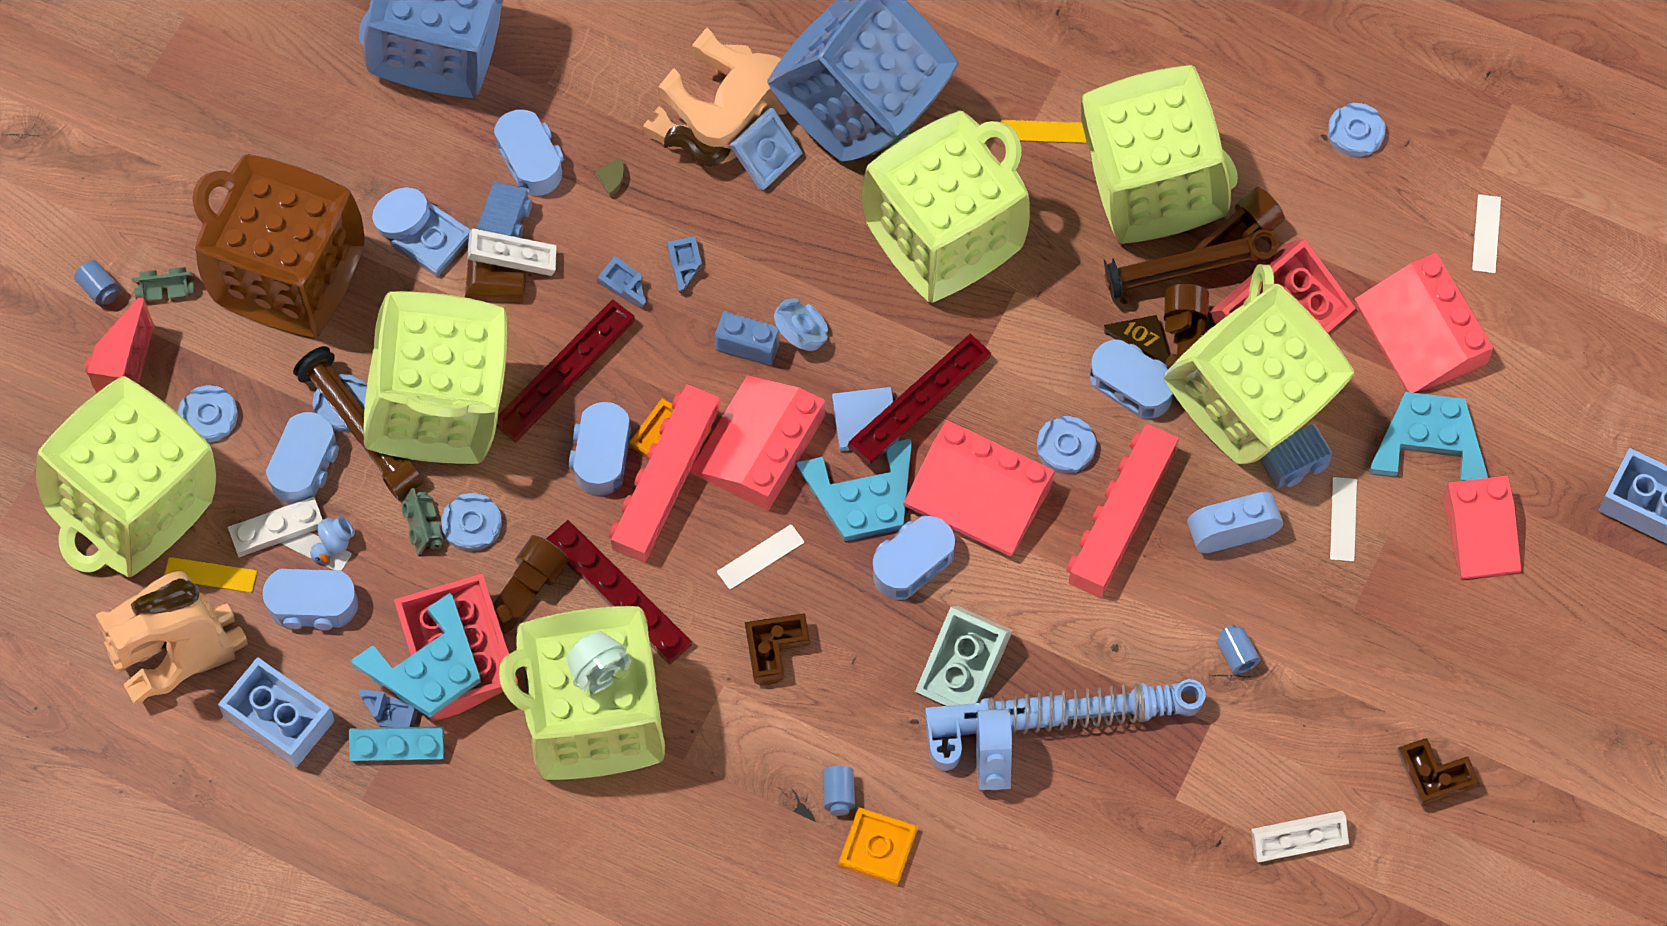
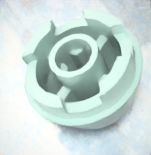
[566,632,631,694]

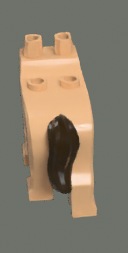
[643,27,788,167]
[95,571,248,704]

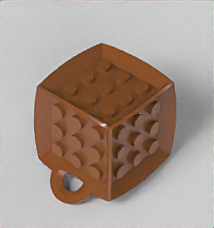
[192,154,364,338]

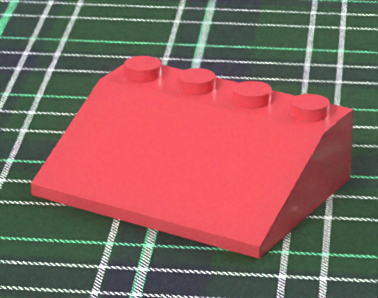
[1208,239,1356,333]
[1354,252,1494,393]
[690,375,826,511]
[903,420,1055,557]
[394,573,518,722]

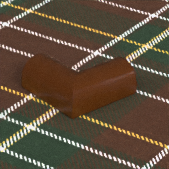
[465,260,526,303]
[745,613,810,685]
[1397,738,1480,806]

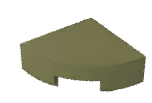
[595,158,624,197]

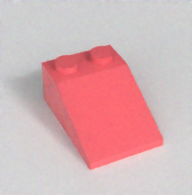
[85,298,154,394]
[1443,476,1521,580]

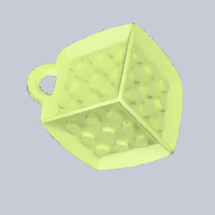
[1081,65,1238,244]
[862,111,1030,303]
[1163,264,1354,464]
[364,291,507,464]
[36,376,216,577]
[499,606,665,780]

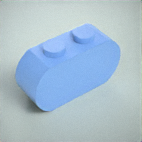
[494,110,564,196]
[1090,340,1173,419]
[569,402,631,496]
[266,412,339,504]
[1187,492,1283,553]
[873,516,955,600]
[262,569,358,630]
[976,709,1012,790]

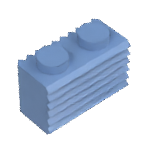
[476,181,532,238]
[714,311,780,366]
[1260,424,1333,488]

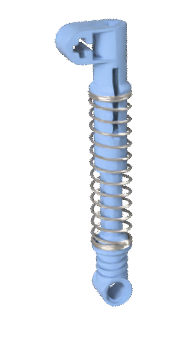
[925,679,1206,771]

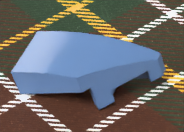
[667,236,702,292]
[596,256,646,308]
[358,689,418,728]

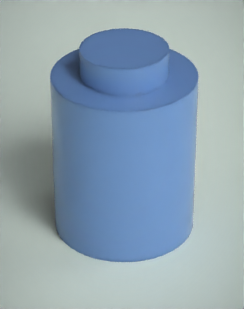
[74,260,119,305]
[1216,625,1261,675]
[823,766,855,816]

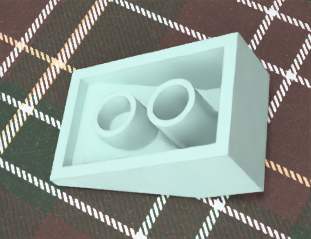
[915,606,1013,706]

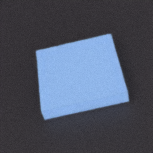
[729,108,803,190]
[391,201,471,278]
[832,387,899,452]

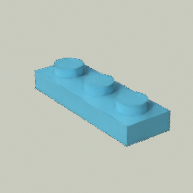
[349,726,444,761]

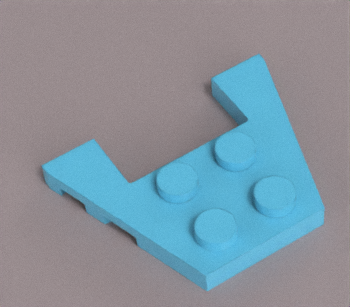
[1369,392,1488,481]
[797,439,911,542]
[350,593,481,717]

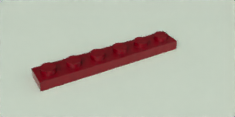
[496,299,635,443]
[847,333,991,466]
[546,520,692,665]

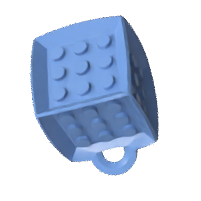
[359,0,503,98]
[767,0,958,161]

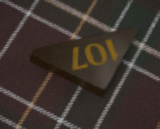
[1103,315,1169,365]

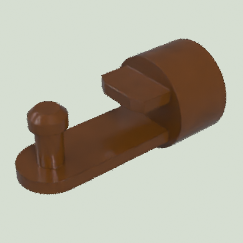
[1194,187,1285,271]
[1163,284,1210,369]
[493,535,569,633]

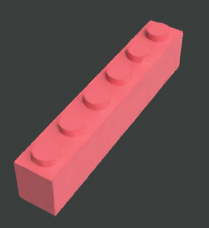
[609,384,720,563]
[1066,423,1179,599]

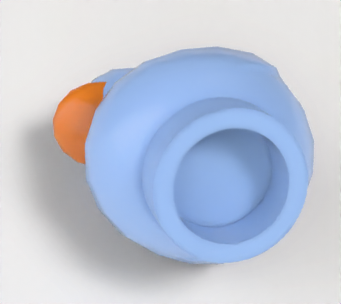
[310,516,355,564]

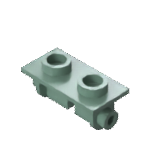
[132,267,195,302]
[402,488,443,556]

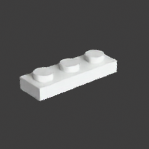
[468,228,556,276]
[228,497,323,557]
[1251,811,1349,863]

